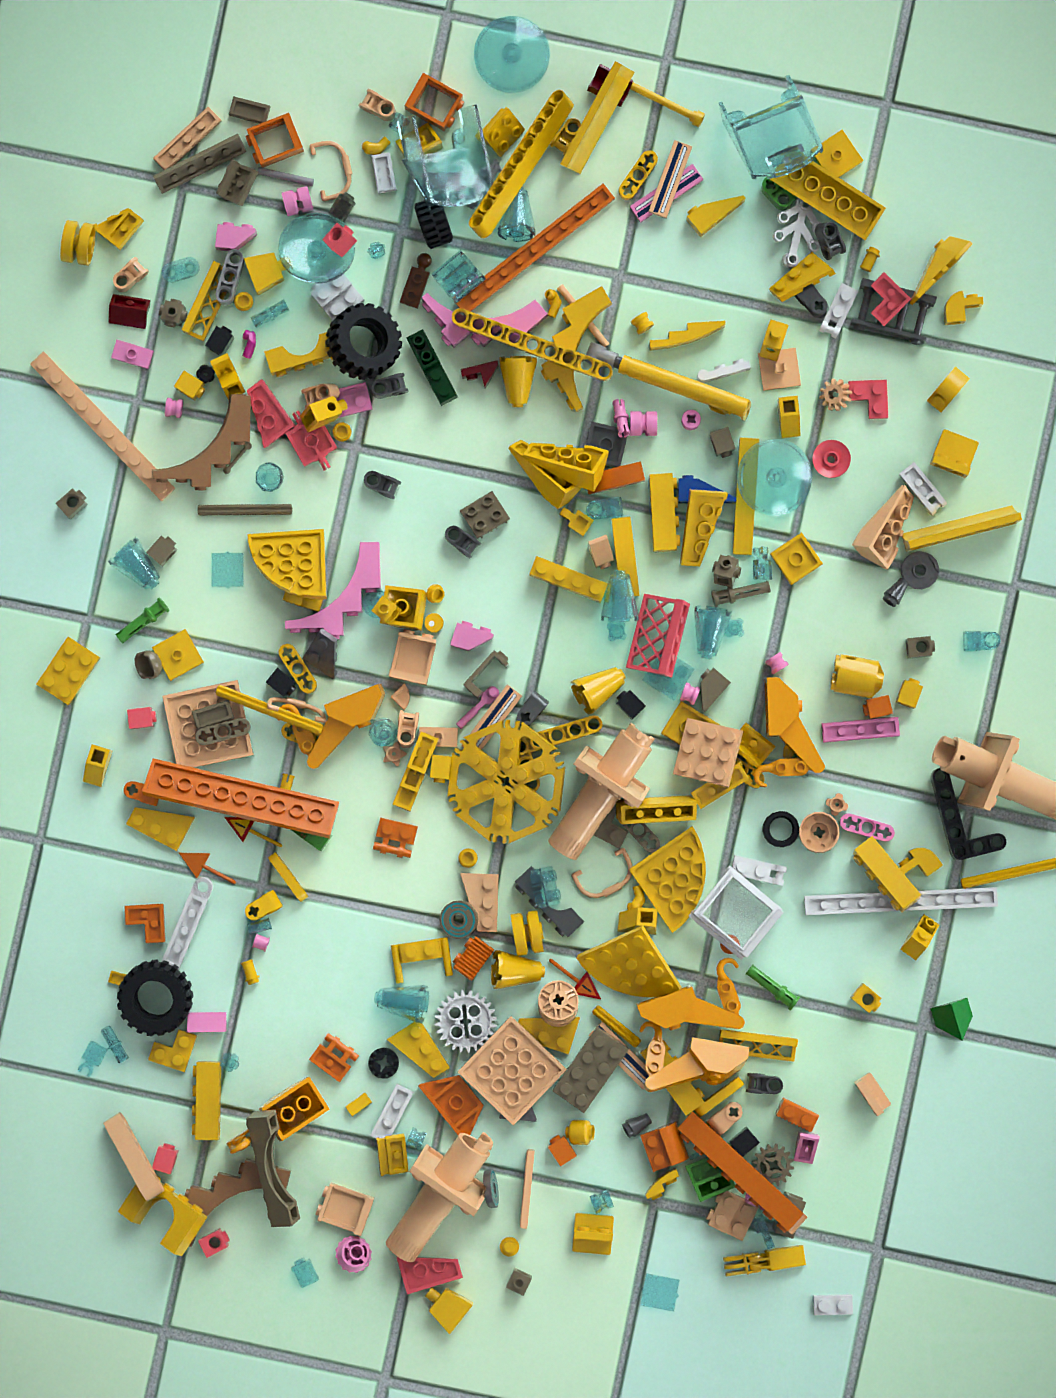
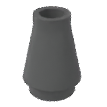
[883,578,909,607]
[622,1113,652,1138]

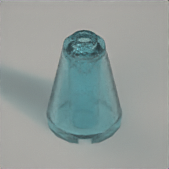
[497,187,536,242]
[108,536,160,590]
[601,570,639,622]
[694,605,732,659]
[374,985,429,1023]

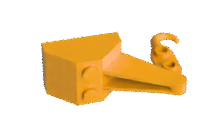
[754,677,825,787]
[277,684,385,769]
[636,958,745,1031]
[640,1021,750,1092]
[226,1077,330,1154]

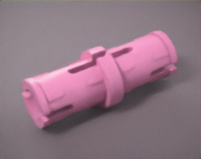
[612,399,630,437]

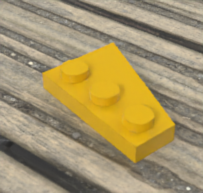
[769,252,836,302]

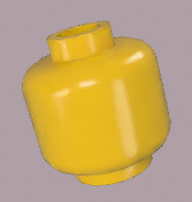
[565,1120,595,1145]

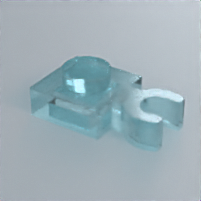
[78,1040,108,1077]
[753,1214,775,1249]

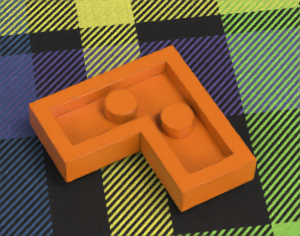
[125,904,166,943]

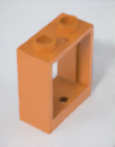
[404,73,465,132]
[245,113,304,168]

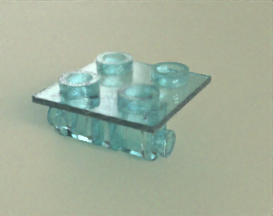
[530,866,561,908]

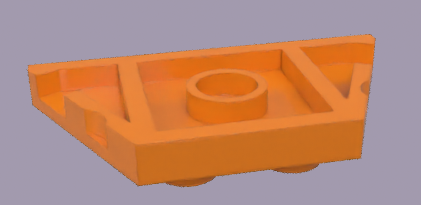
[418,1075,484,1135]

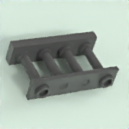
[850,278,937,345]

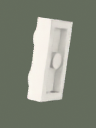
[813,1294,853,1315]

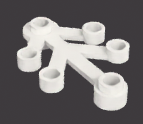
[772,198,822,268]

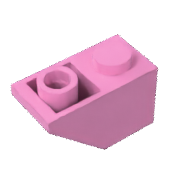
[215,222,257,251]
[450,621,494,651]

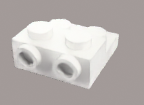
[311,269,365,321]

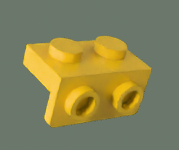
[738,723,776,768]

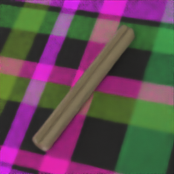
[198,504,293,516]

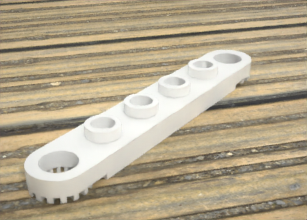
[161,877,213,970]

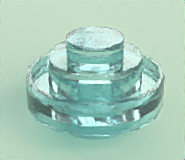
[363,590,384,618]
[368,718,397,746]

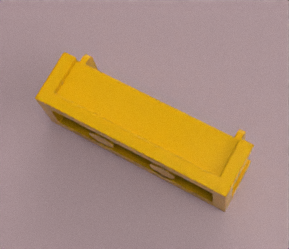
[691,761,751,809]

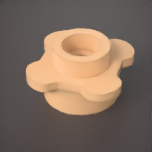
[826,793,848,816]

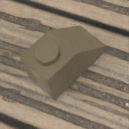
[700,667,731,712]

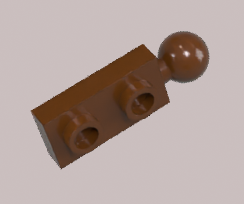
[400,253,432,309]

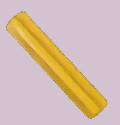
[592,1005,641,1048]

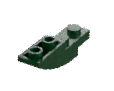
[406,329,458,406]

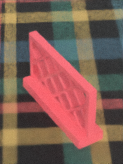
[626,594,690,678]

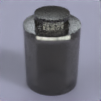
[328,192,356,223]

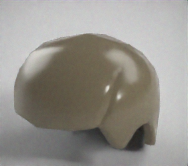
[134,650,162,680]

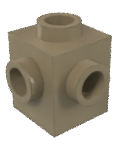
[159,299,188,328]
[712,555,741,588]

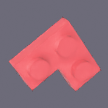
[870,272,911,326]
[848,380,888,419]

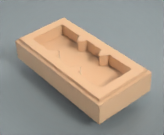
[419,727,458,747]

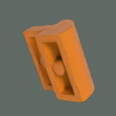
[640,1121,689,1172]

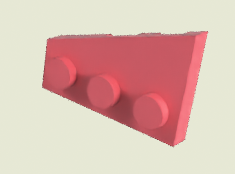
[247,379,296,448]
[397,1257,463,1295]

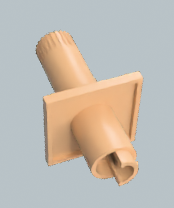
[548,723,655,860]
[932,732,1056,820]
[385,1132,493,1262]

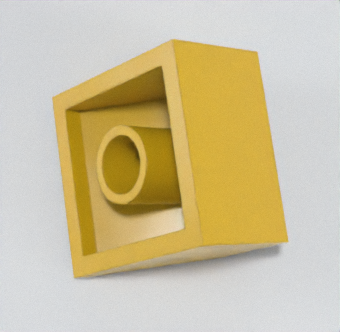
[380,585,427,631]

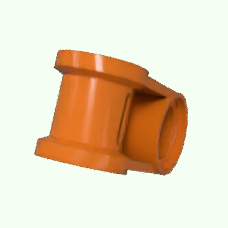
[124,781,159,806]

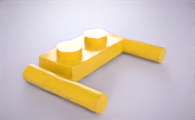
[391,937,453,984]

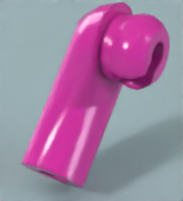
[242,330,256,359]

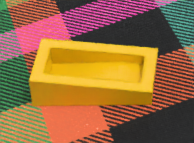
[108,971,126,985]
[345,1093,372,1116]

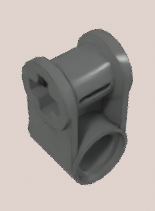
[815,222,846,260]
[795,284,828,318]
[371,373,409,399]
[364,471,401,500]
[445,526,481,559]
[516,690,549,726]
[746,1073,783,1094]

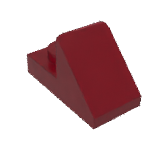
[460,360,499,389]

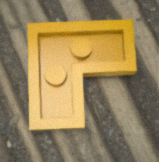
[148,1029,197,1072]

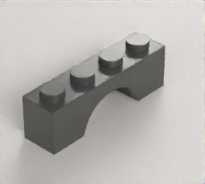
[515,866,585,937]

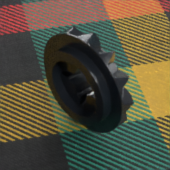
[368,1048,399,1079]

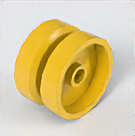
[60,220,96,266]
[511,910,544,956]

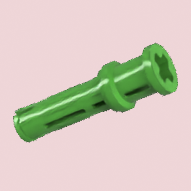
[115,597,170,643]
[746,964,800,1011]

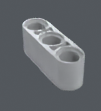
[216,249,245,306]

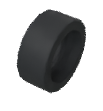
[762,811,800,847]

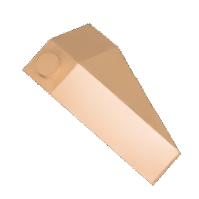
[852,485,914,570]

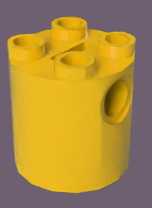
[830,654,884,699]

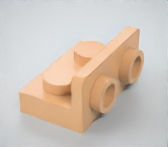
[854,1073,891,1116]

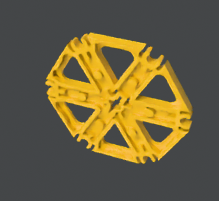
[447,720,566,844]

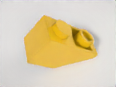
[777,395,801,439]
[83,744,113,787]
[618,907,658,935]
[900,914,939,960]

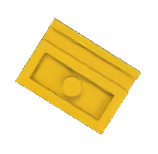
[376,1133,409,1176]

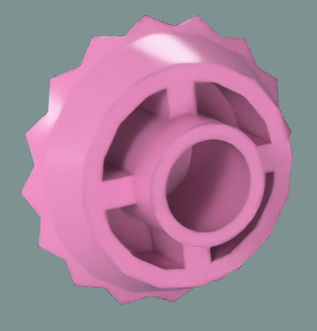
[335,1235,372,1273]

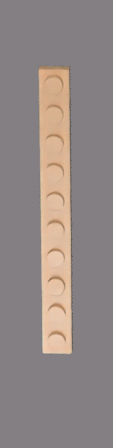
[30,351,176,501]

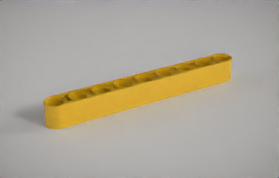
[469,90,574,238]
[452,308,613,381]

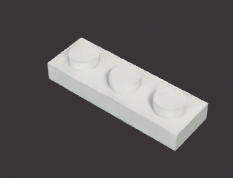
[370,1084,414,1138]

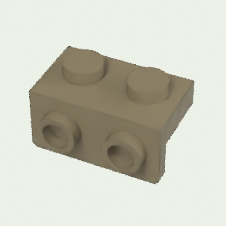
[216,159,259,206]

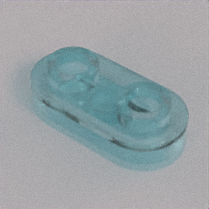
[162,257,200,283]

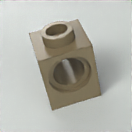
[709,427,736,458]
[55,488,88,519]
[146,535,177,567]
[906,636,935,659]
[506,1268,532,1296]

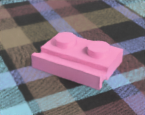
[336,382,373,418]

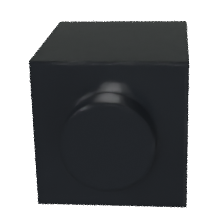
[205,326,234,356]
[266,667,296,698]
[616,690,646,720]
[729,1126,760,1157]

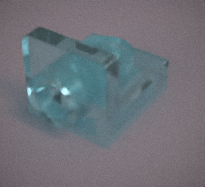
[291,1257,319,1288]

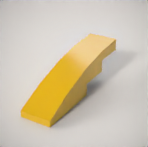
[649,321,726,351]
[611,516,640,598]
[392,732,439,812]

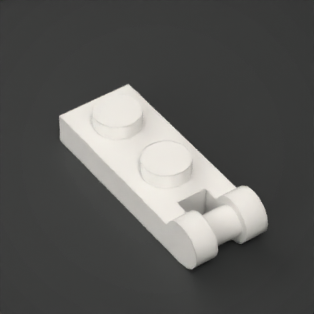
[819,283,858,339]
[697,359,751,383]
[899,462,947,516]
[732,855,787,886]

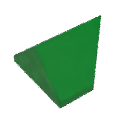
[930,998,973,1041]

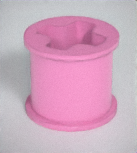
[252,933,270,952]

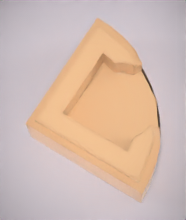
[391,684,410,710]

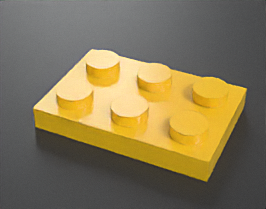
[36,637,100,705]

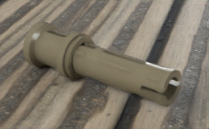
[711,581,771,608]

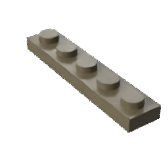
[153,133,247,194]

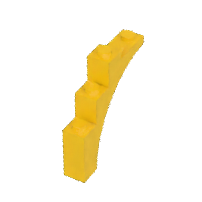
[541,286,612,412]

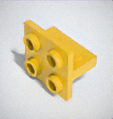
[477,107,525,157]
[572,1213,614,1255]

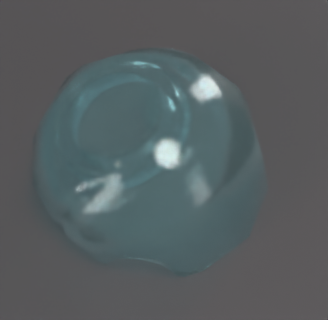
[256,462,284,492]

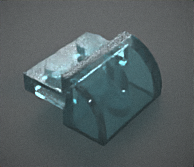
[431,250,486,303]

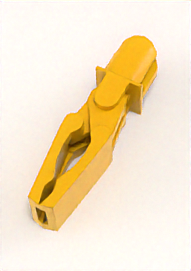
[723,1245,806,1277]

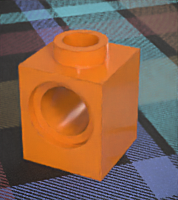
[862,695,893,719]
[548,1135,577,1167]

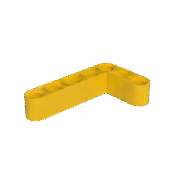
[518,715,602,791]

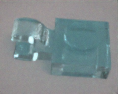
[753,546,772,580]

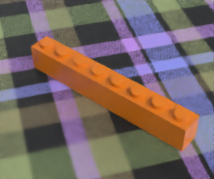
[677,1111,808,1234]

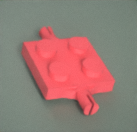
[285,410,337,471]

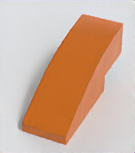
[588,461,645,495]

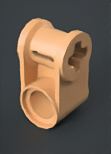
[358,89,396,121]
[113,257,149,293]
[301,384,340,408]
[397,710,419,748]
[706,1102,743,1136]

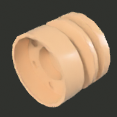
[799,812,839,853]
[538,980,579,1027]

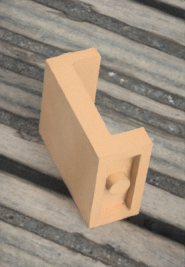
[389,629,437,686]
[315,1182,374,1236]

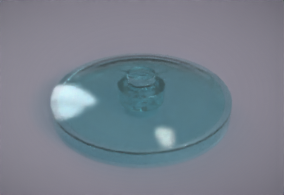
[474,16,550,93]
[279,213,355,284]
[737,439,812,516]

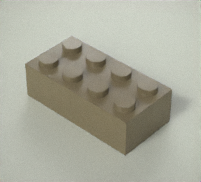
[552,1026,629,1113]

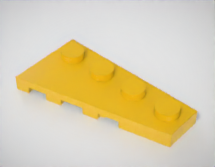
[680,489,728,567]

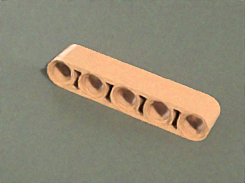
[103,1112,164,1201]

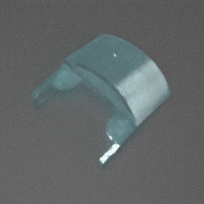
[718,75,823,179]
[397,104,493,207]

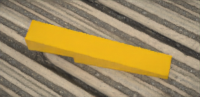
[733,437,759,555]

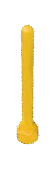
[631,82,705,128]

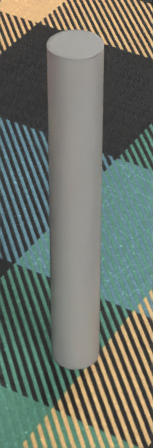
[257,167,314,187]

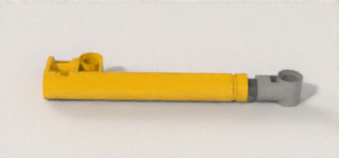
[585,342,751,421]

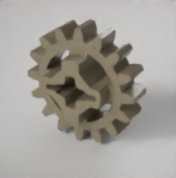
[752,1144,794,1186]

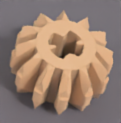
[819,378,852,411]

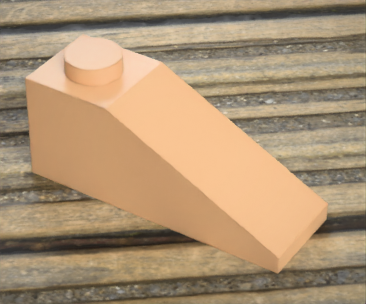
[588,535,614,570]

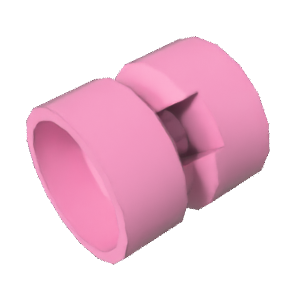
[281,186,313,217]
[630,411,657,436]

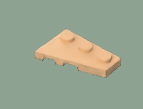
[460,873,499,932]

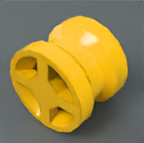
[630,312,654,335]

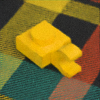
[559,507,594,536]

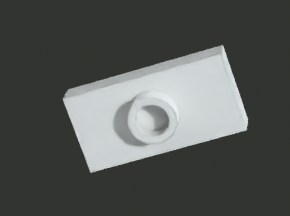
[371,152,397,194]

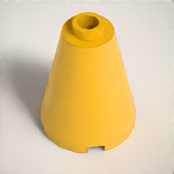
[499,356,537,407]
[571,667,626,714]
[491,950,545,989]

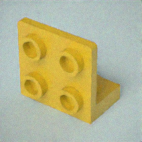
[930,429,979,478]

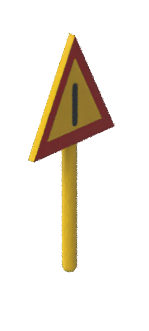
[224,817,282,847]

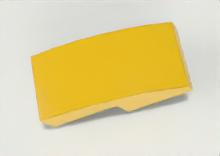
[645,1167,679,1200]

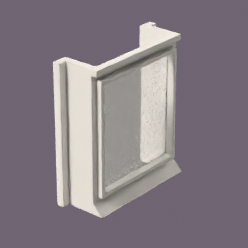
[688,865,784,960]

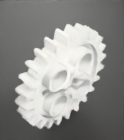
[434,990,497,1053]

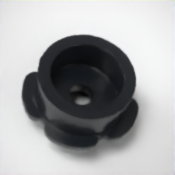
[196,365,215,384]

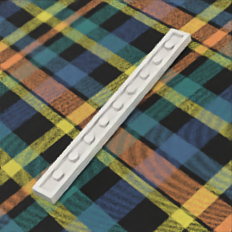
[804,887,998,915]

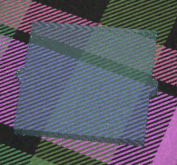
[212,551,244,589]
[641,1273,680,1311]

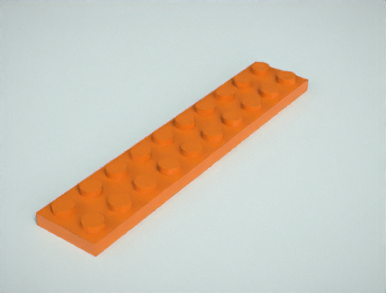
[142,758,339,839]

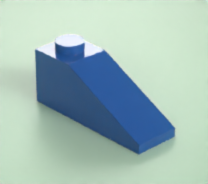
[678,475,736,503]

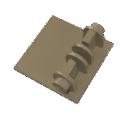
[460,491,510,539]

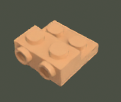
[706,1191,759,1241]

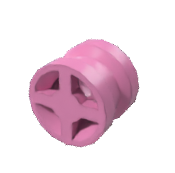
[165,398,183,418]
[681,410,701,430]
[765,652,789,674]
[680,682,701,705]

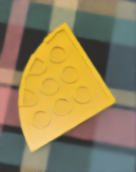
[247,529,327,599]
[629,826,706,933]
[576,925,682,997]

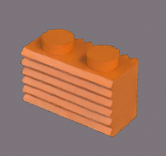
[452,936,494,981]
[776,1098,819,1132]

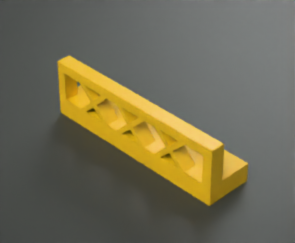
[181,260,235,342]
[719,1029,798,1062]

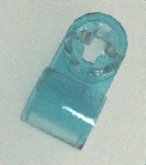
[586,497,624,520]
[963,631,1001,651]

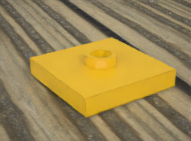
[810,129,864,177]
[770,532,823,585]
[152,629,204,681]

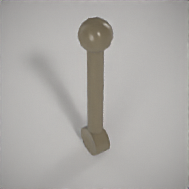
[223,442,252,474]

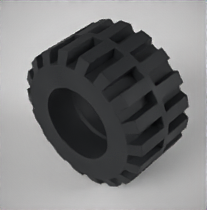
[414,196,453,249]

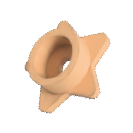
[383,741,407,766]

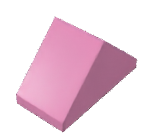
[794,1131,820,1164]

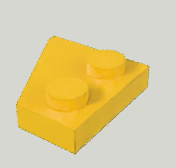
[94,208,144,250]

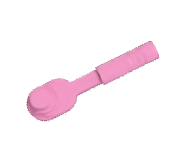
[456,686,499,729]

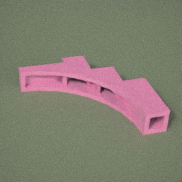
[421,293,548,348]
[285,542,381,640]

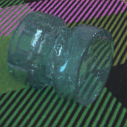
[589,1189,614,1214]

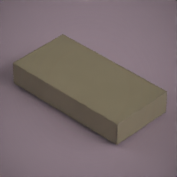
[229,96,271,124]
[192,700,234,730]

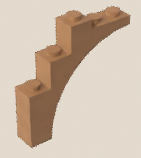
[152,394,251,491]
[185,1159,291,1247]

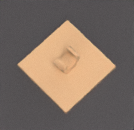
[758,348,801,391]

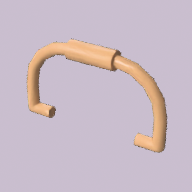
[310,141,353,202]
[267,697,326,723]
[571,848,633,898]

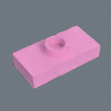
[111,340,154,369]

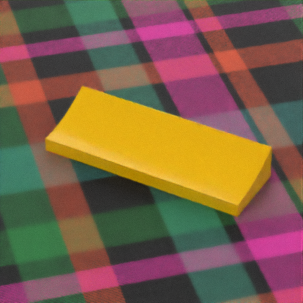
[560,61,635,174]
[769,146,886,240]
[902,505,1022,552]

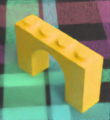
[118,1175,207,1256]

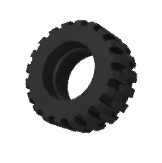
[325,303,402,380]
[117,959,194,1036]

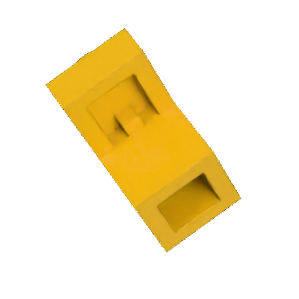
[944,291,984,325]
[210,353,245,400]
[927,366,970,413]
[898,848,943,877]

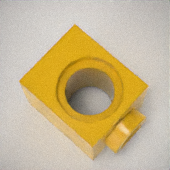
[174,371,205,401]
[371,595,402,625]
[896,678,923,709]
[430,754,452,783]
[850,983,882,1013]

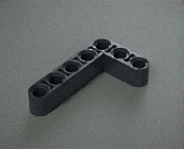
[930,768,1007,860]

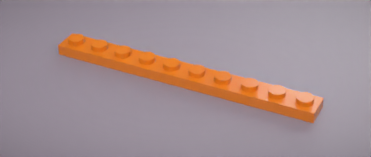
[453,183,615,316]

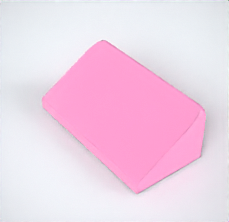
[187,1012,227,1032]

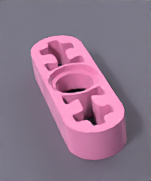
[839,813,895,842]

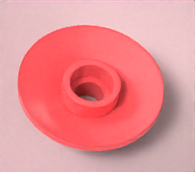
[812,440,851,478]

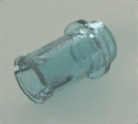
[247,917,272,936]

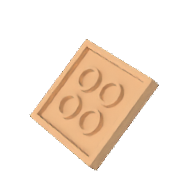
[673,718,743,787]

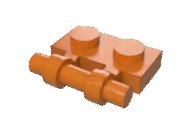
[373,817,418,858]
[309,1033,359,1082]

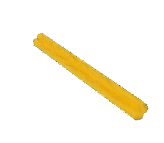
[215,685,323,735]
[961,858,1056,889]

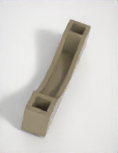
[246,1110,300,1227]

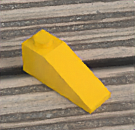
[686,195,746,237]

